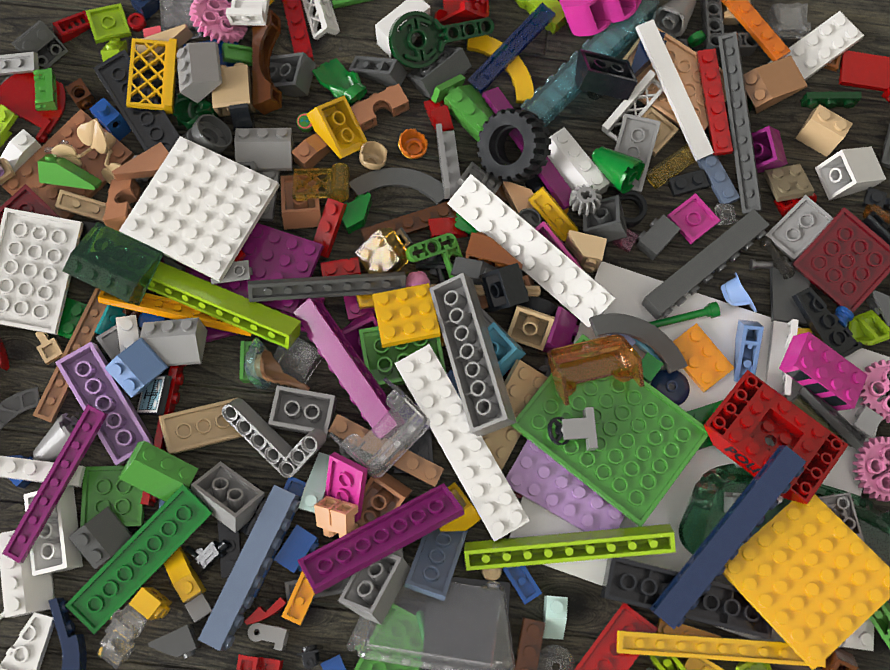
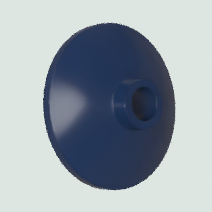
[651,369,690,406]

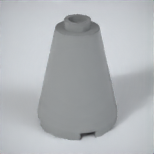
[652,0,696,39]
[33,413,78,462]

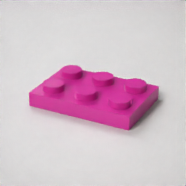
[325,452,368,522]

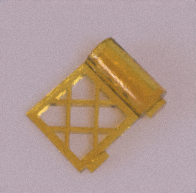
[292,163,350,202]

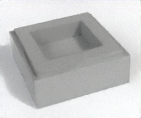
[184,593,213,623]

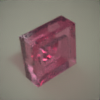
[612,229,638,253]

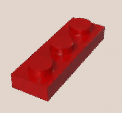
[313,198,347,258]

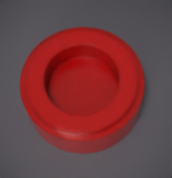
[127,13,147,32]

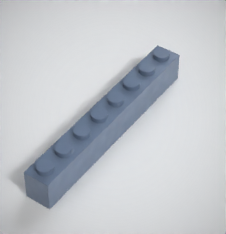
[198,485,301,651]

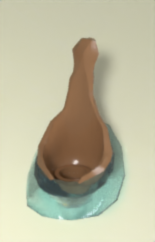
[244,337,310,391]

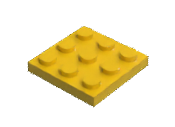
[372,283,441,348]

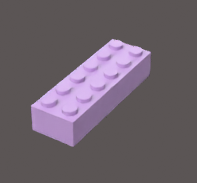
[55,342,154,466]

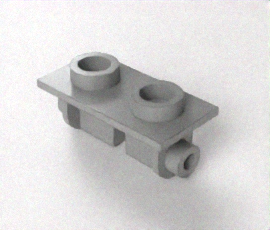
[211,260,252,284]

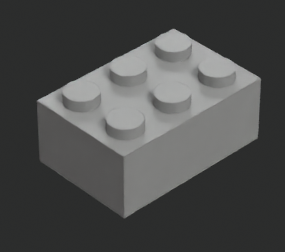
[268,385,337,438]

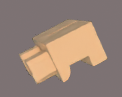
[314,496,358,538]

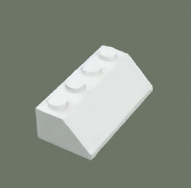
[547,127,610,195]
[24,486,83,576]
[0,530,55,618]

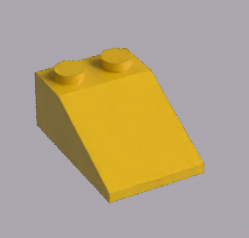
[306,95,368,159]

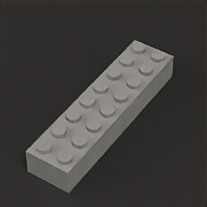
[429,273,517,436]

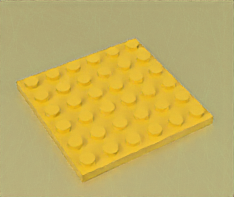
[722,494,890,670]

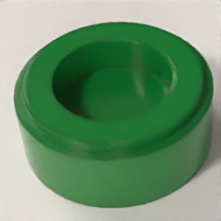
[687,30,706,47]

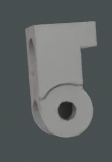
[248,622,290,651]

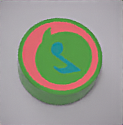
[296,113,313,132]

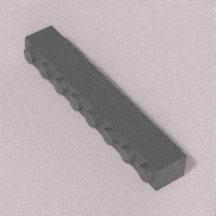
[641,209,770,320]

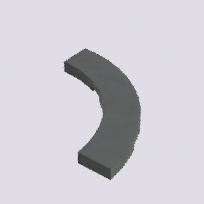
[348,168,446,205]
[589,313,688,373]
[0,387,40,431]

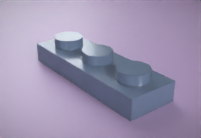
[696,154,740,207]

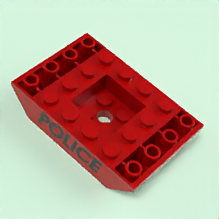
[704,370,848,504]

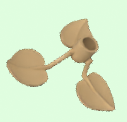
[52,118,121,184]

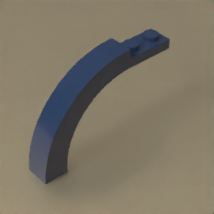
[48,597,87,670]

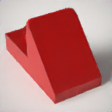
[423,99,454,132]

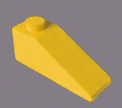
[164,547,207,603]

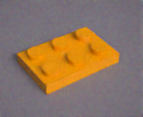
[673,323,734,393]

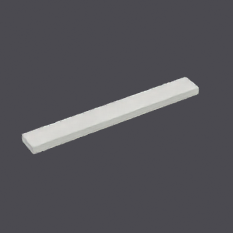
[635,19,714,161]

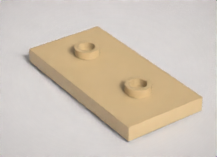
[159,397,243,455]

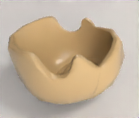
[359,141,387,170]

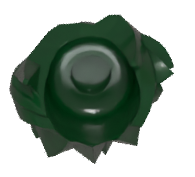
[173,93,218,130]

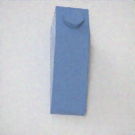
[734,320,764,382]

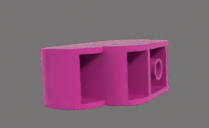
[559,0,642,36]

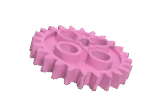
[189,0,248,44]
[859,359,890,423]
[852,436,890,502]

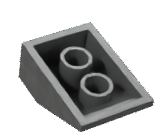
[270,52,316,97]

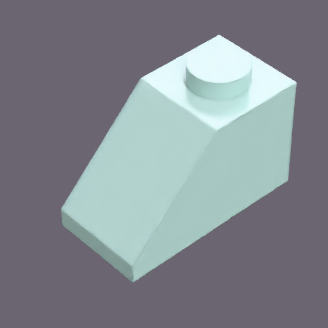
[543,595,568,640]

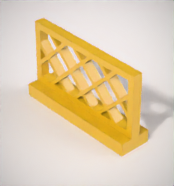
[126,38,178,114]

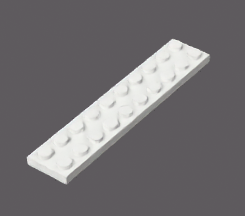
[447,174,616,328]
[394,344,530,542]

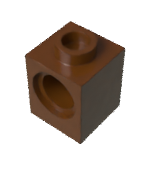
[65,78,97,111]

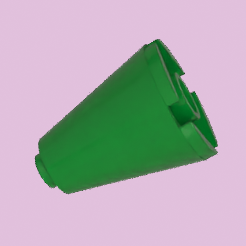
[591,146,645,194]

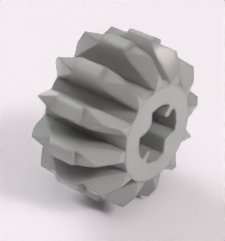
[569,184,602,217]

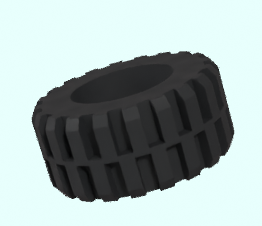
[477,108,551,182]

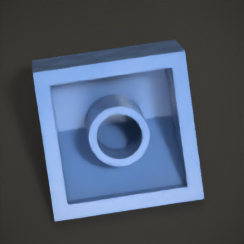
[105,338,168,398]

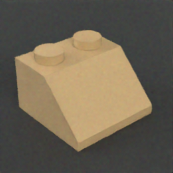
[564,230,607,273]
[507,305,555,351]

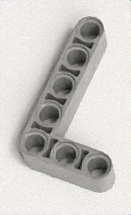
[222,398,326,478]

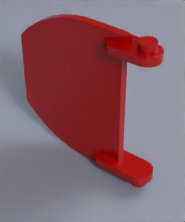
[0,72,66,143]

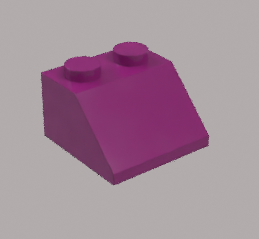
[752,126,788,173]
[543,306,579,358]

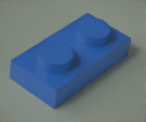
[503,566,542,604]

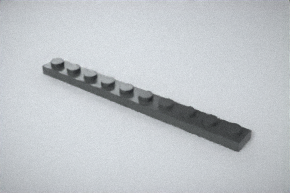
[718,32,763,215]

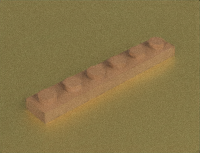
[328,414,444,487]

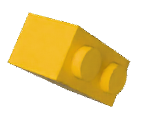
[128,587,172,620]

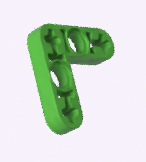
[405,233,463,278]

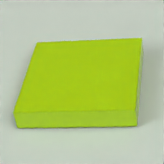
[86,3,132,44]

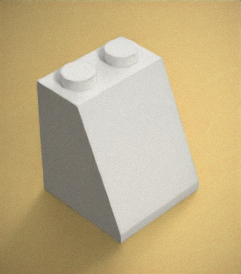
[815,147,886,200]

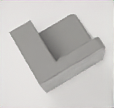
[853,406,884,439]

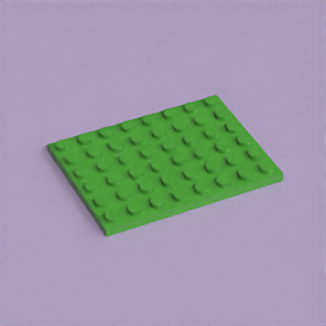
[510,334,708,527]

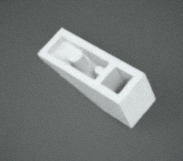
[0,129,42,185]

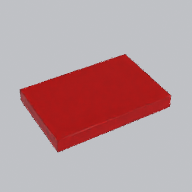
[839,50,890,92]

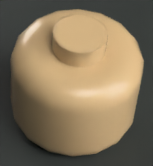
[482,568,502,581]

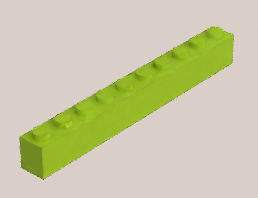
[117,249,301,349]
[464,524,676,571]

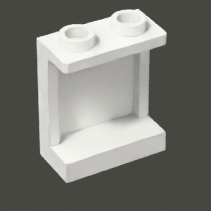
[226,0,269,26]

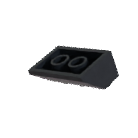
[575,49,638,100]

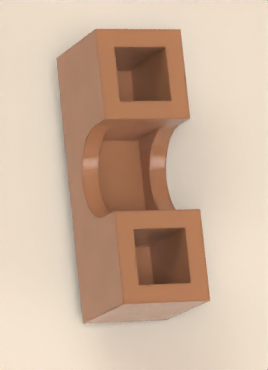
[351,84,409,132]
[103,179,141,231]

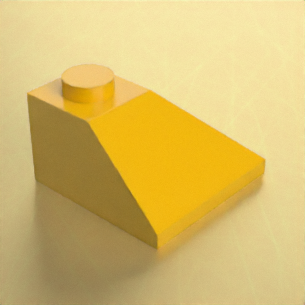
[439,482,481,532]

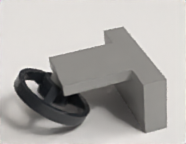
[548,407,598,451]

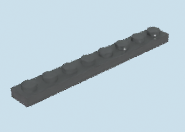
[247,272,406,302]

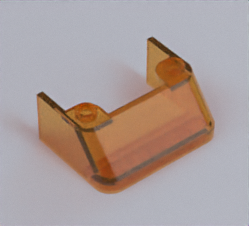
[547,335,644,406]

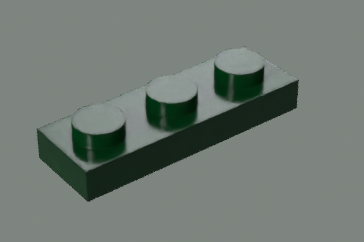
[800,92,862,109]

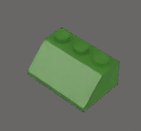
[444,85,494,142]
[118,441,198,502]

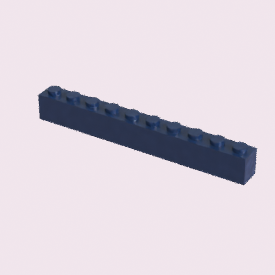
[650,445,806,629]

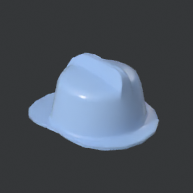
[721,272,757,313]

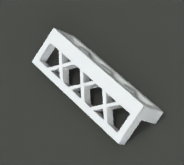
[302,0,340,40]
[602,70,664,143]
[765,319,799,398]

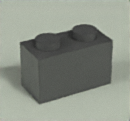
[636,214,681,261]

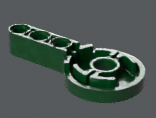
[389,11,494,69]

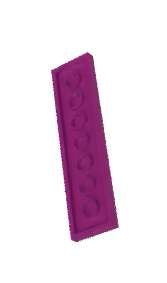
[297,483,465,595]

